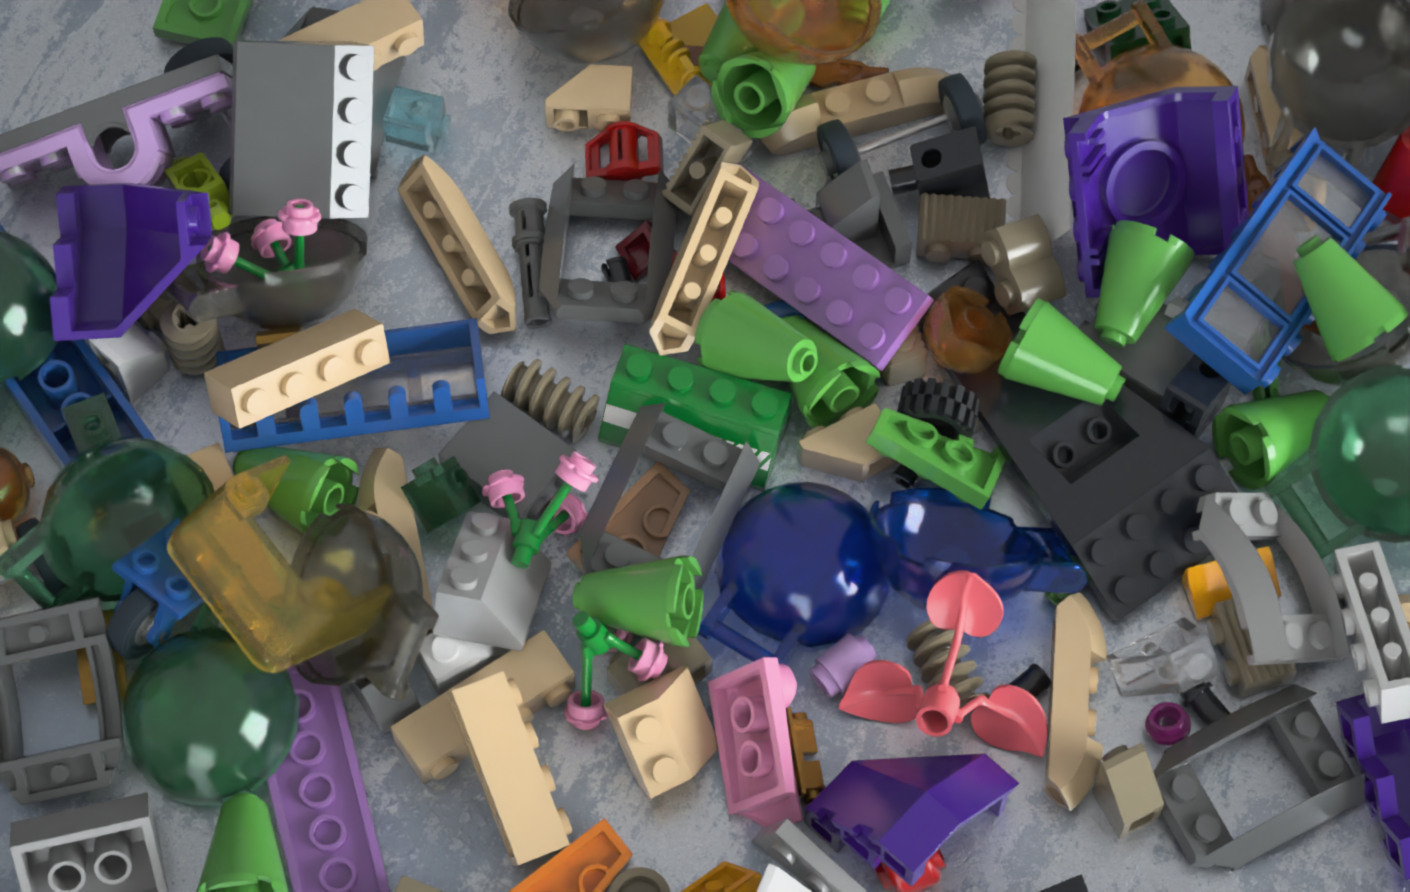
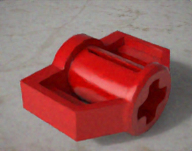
[585,121,664,181]

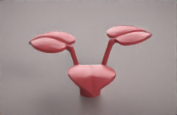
[839,570,1048,757]

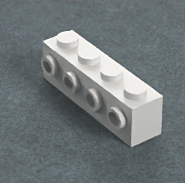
[1330,541,1410,723]

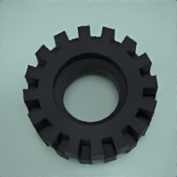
[897,378,980,440]

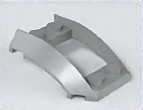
[1192,493,1350,665]

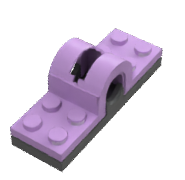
[0,54,233,187]

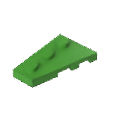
[865,407,1006,510]

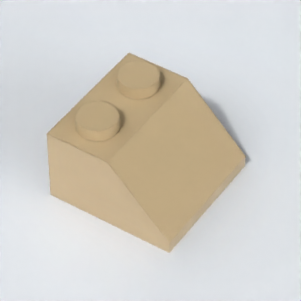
[603,665,718,799]

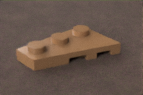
[566,462,690,572]

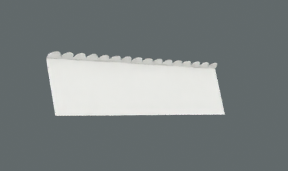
[1005,0,1077,243]

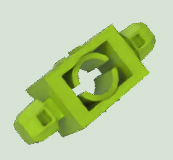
[164,152,236,230]

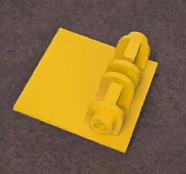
[636,3,717,104]

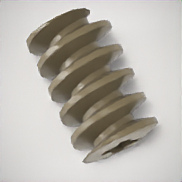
[982,50,1037,147]
[160,295,226,376]
[500,359,600,444]
[906,620,990,711]

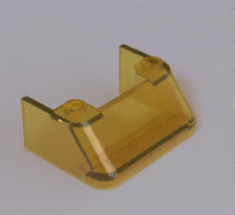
[167,455,393,673]

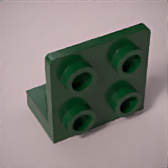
[1084,0,1193,90]

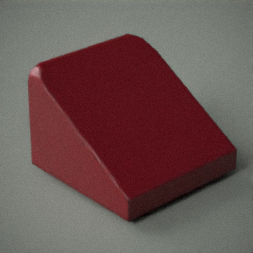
[615,221,676,281]

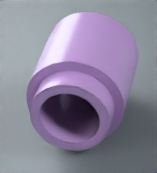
[808,633,878,699]

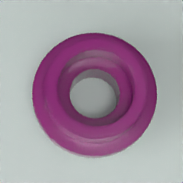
[1145,702,1191,745]

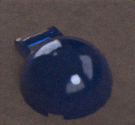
[698,482,892,665]
[868,488,1087,611]

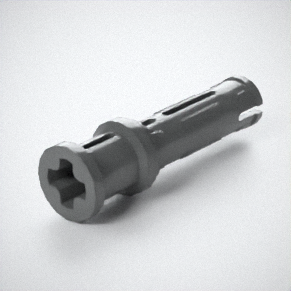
[509,198,552,328]

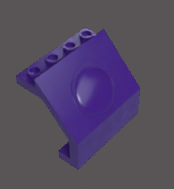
[1063,86,1249,298]

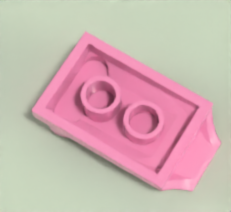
[707,657,804,827]

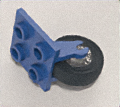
[106,518,243,660]

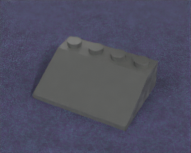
[229,40,374,219]

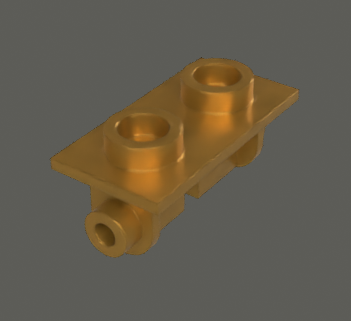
[785,707,825,804]

